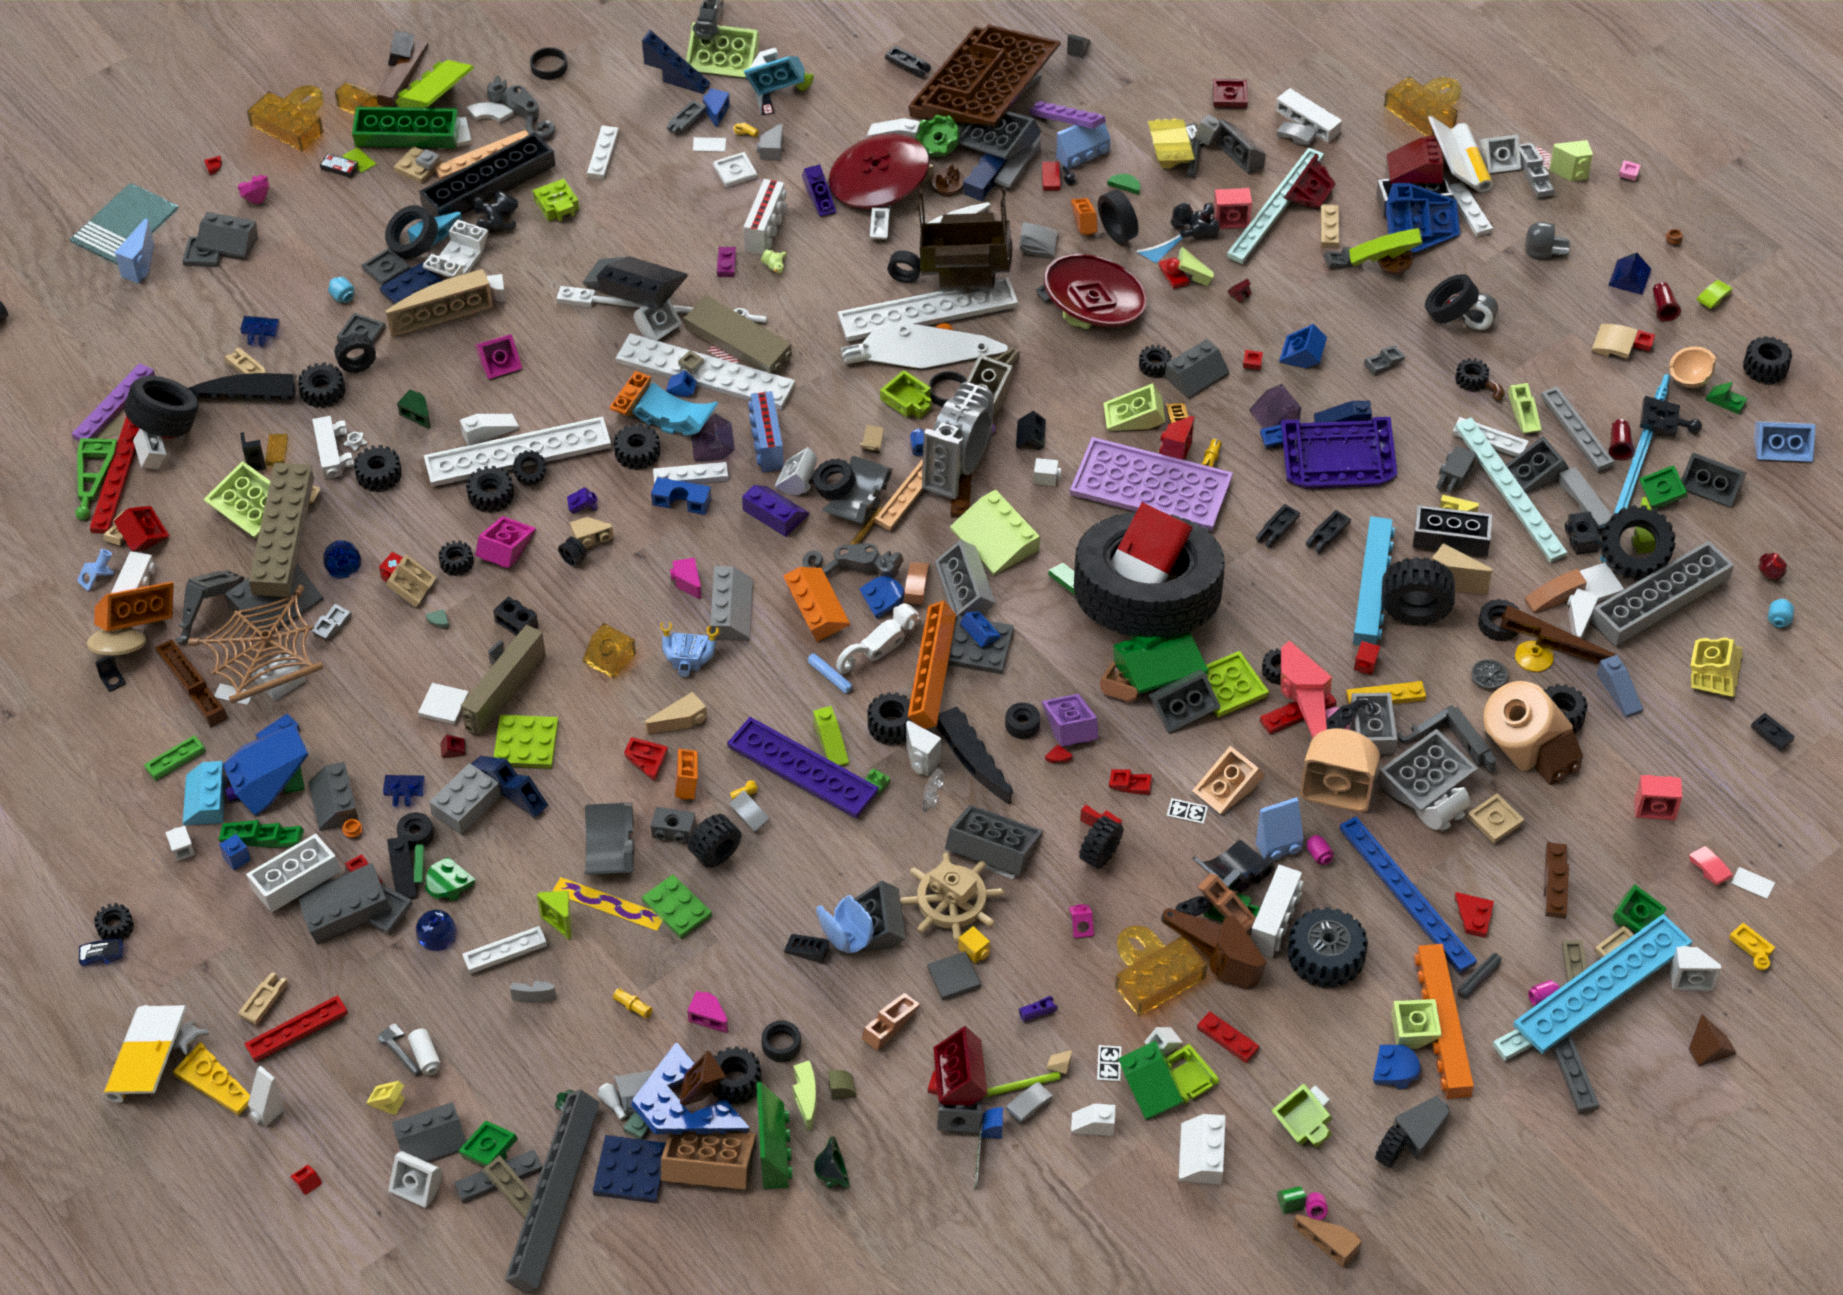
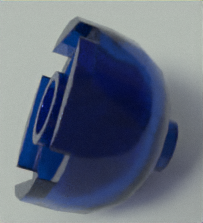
[323,540,361,578]
[415,909,457,951]

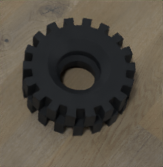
[298,362,346,408]
[614,423,661,470]
[354,445,402,492]
[466,466,514,513]
[1079,816,1124,869]

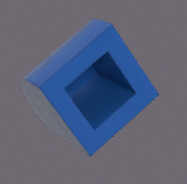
[666,370,697,397]
[981,1107,1003,1139]

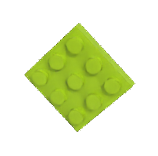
[1206,651,1269,718]
[493,715,559,769]

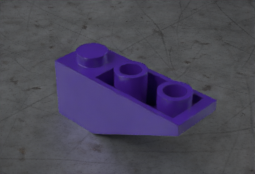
[802,164,836,217]

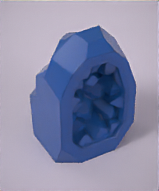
[910,428,925,456]

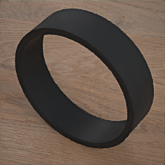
[530,47,567,80]
[929,371,967,407]

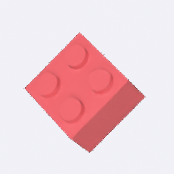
[1213,188,1252,229]
[1634,775,1682,820]

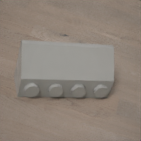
[935,539,996,620]
[711,566,753,640]

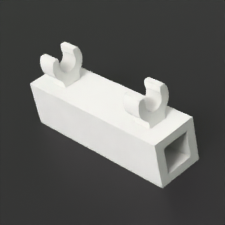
[312,416,354,479]

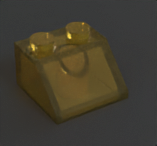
[334,82,379,115]
[582,623,636,679]

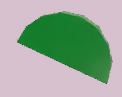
[1107,173,1140,195]
[414,845,425,884]

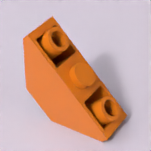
[609,371,651,416]

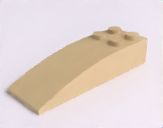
[386,269,493,337]

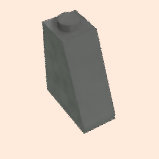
[1393,1095,1449,1160]

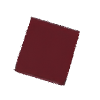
[441,734,465,758]

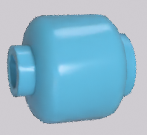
[328,277,355,303]
[1768,599,1795,628]

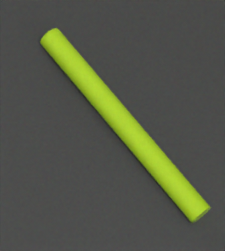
[984,1072,1061,1098]

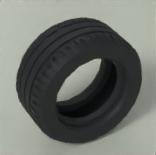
[124,376,199,437]

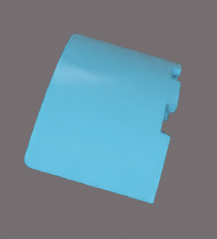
[632,383,718,436]

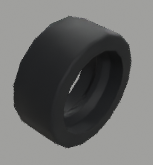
[887,250,921,283]
[761,1020,801,1062]

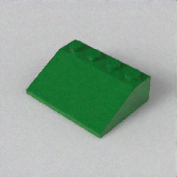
[1113,632,1209,694]
[757,1082,793,1189]

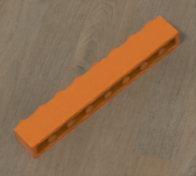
[907,600,956,729]
[1414,944,1474,1099]

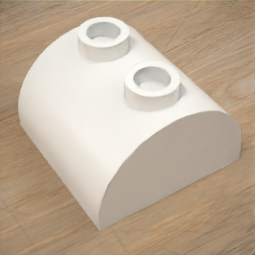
[634,299,682,341]
[774,447,817,495]
[251,654,306,702]
[1415,788,1470,831]
[388,1151,442,1207]

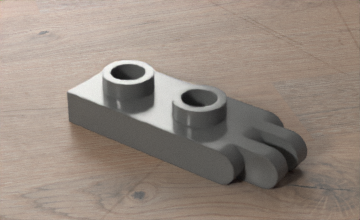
[667,100,706,134]

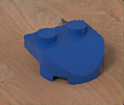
[859,576,905,619]
[1373,1045,1421,1089]

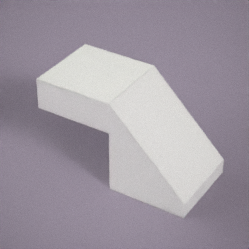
[750,48,778,68]

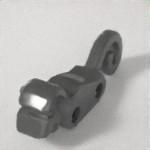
[692,0,724,40]
[487,75,555,140]
[802,543,904,579]

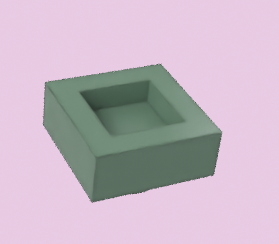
[623,1112,650,1140]

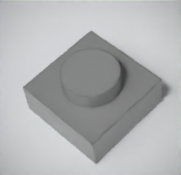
[415,149,440,170]

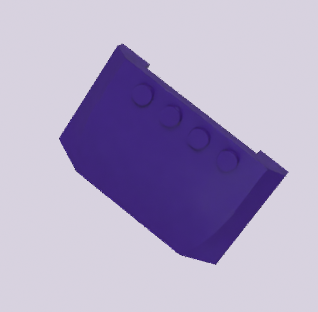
[1281,417,1397,489]

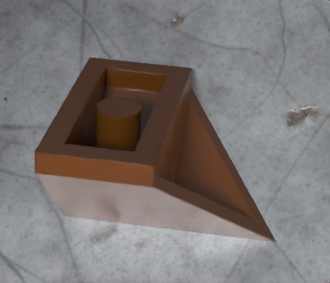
[1688,1014,1736,1066]

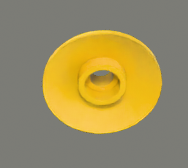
[1515,641,1554,672]

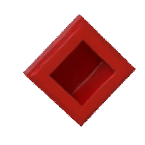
[290,1165,322,1195]

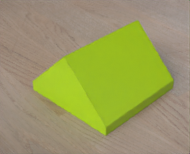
[537,891,572,940]

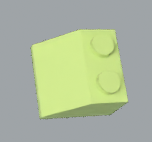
[1549,140,1593,181]
[1391,999,1441,1049]

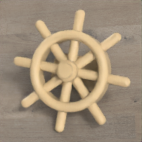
[900,853,1004,942]

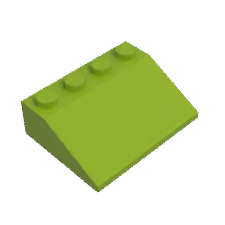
[395,60,474,108]

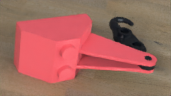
[1280,640,1375,739]

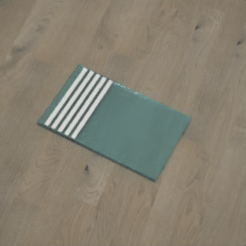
[69,183,179,265]

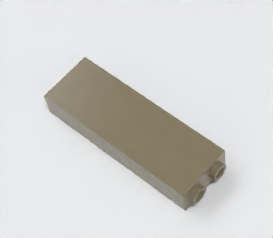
[684,295,792,374]
[460,625,546,736]

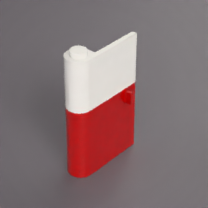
[1111,502,1193,583]

